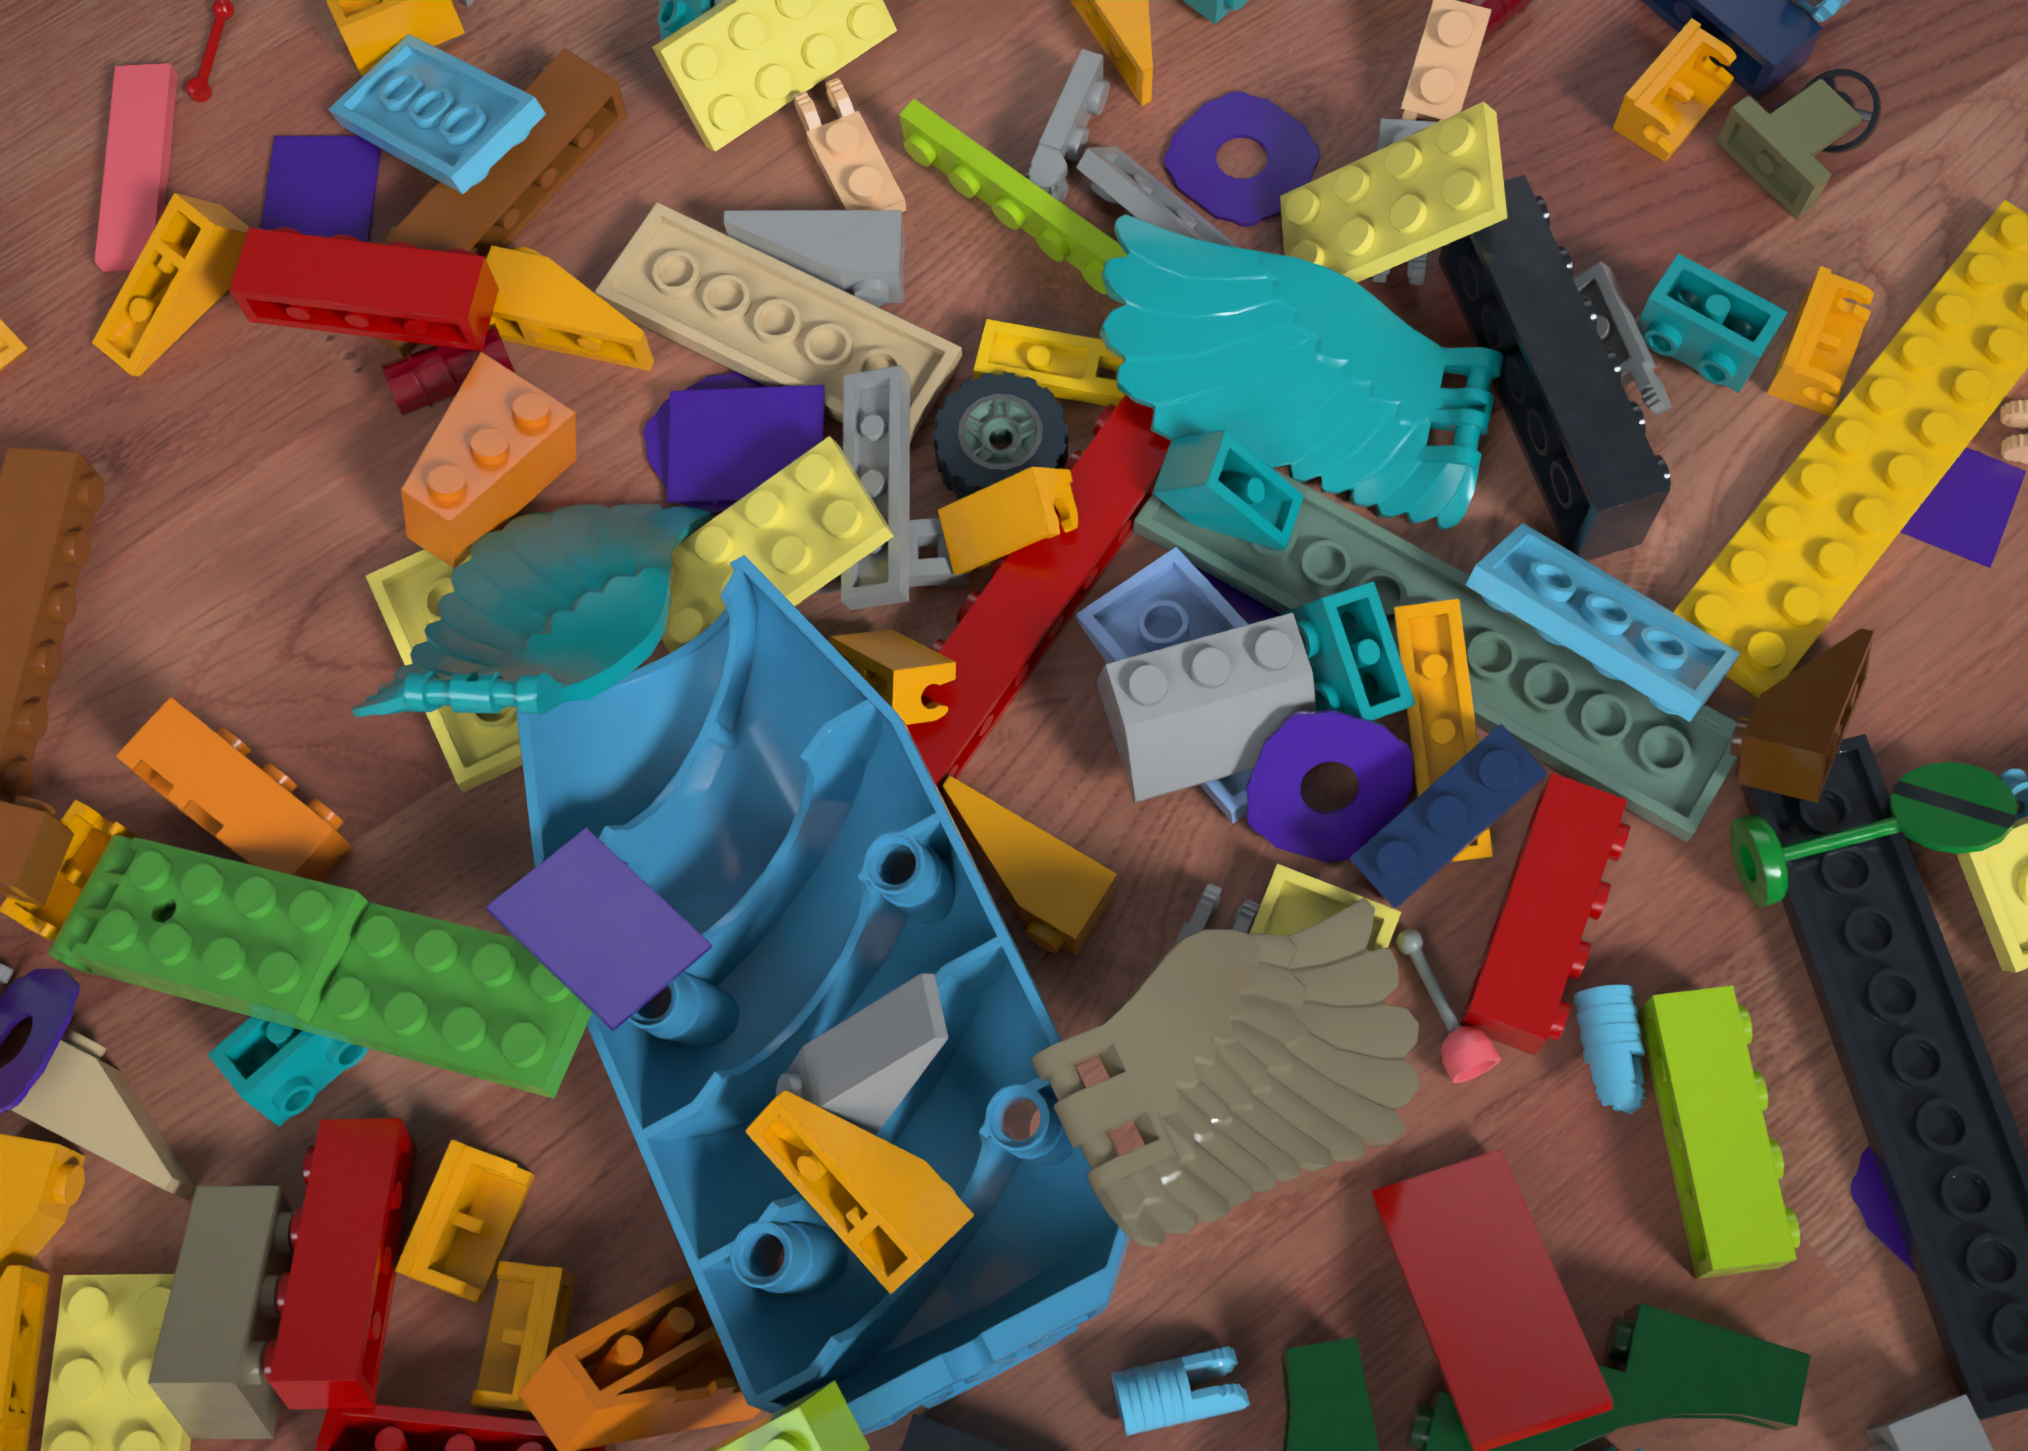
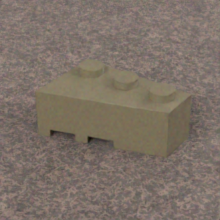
[148,1186,294,1440]

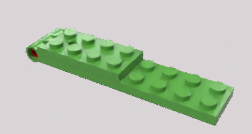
[48,835,592,1099]

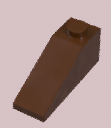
[1730,628,1874,803]

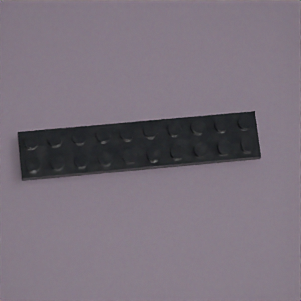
[1735,734,2028,1420]

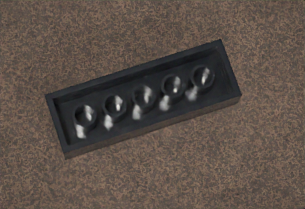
[1438,175,1671,561]

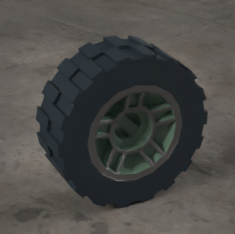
[933,372,1068,500]

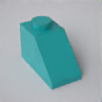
[1152,430,1304,550]

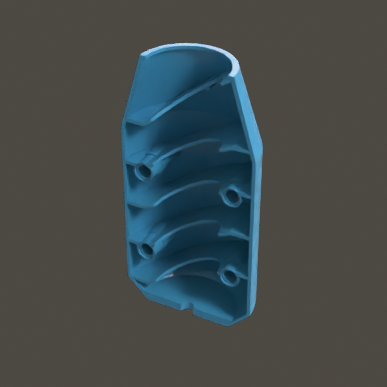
[516,555,1131,1435]

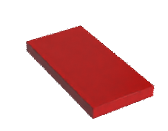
[1371,1149,1613,1451]

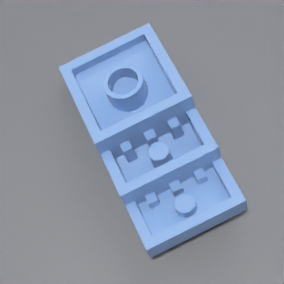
[1075,547,1312,824]

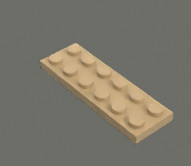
[594,202,963,443]

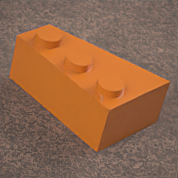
[401,352,577,568]
[116,696,353,882]
[519,1274,762,1451]

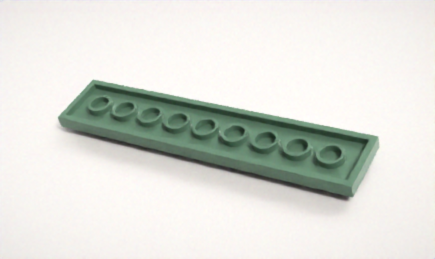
[1133,468,1738,843]

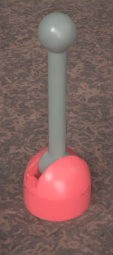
[1396,929,1501,1083]

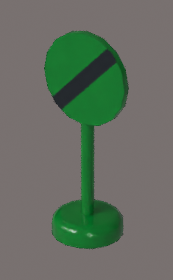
[1730,761,2018,908]

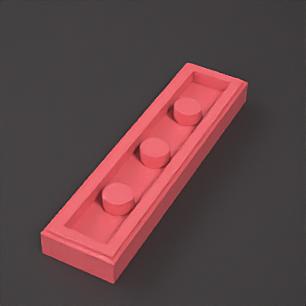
[94,63,178,272]

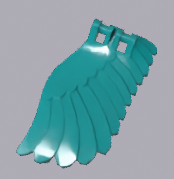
[1099,214,1504,531]
[351,504,711,718]

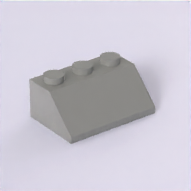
[1096,613,1316,803]

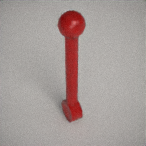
[186,0,234,102]

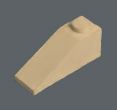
[11,1030,196,1201]

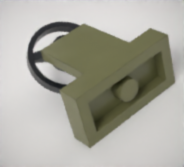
[1716,69,1881,220]

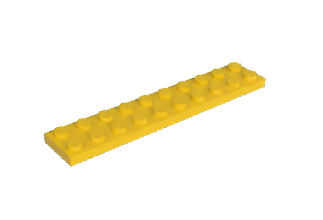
[1673,200,2028,699]

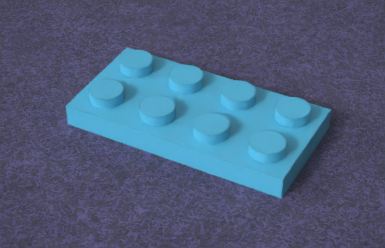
[328,34,546,194]
[1465,523,1741,722]

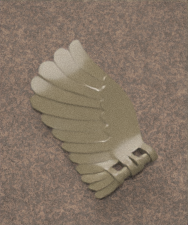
[1031,898,1421,1247]

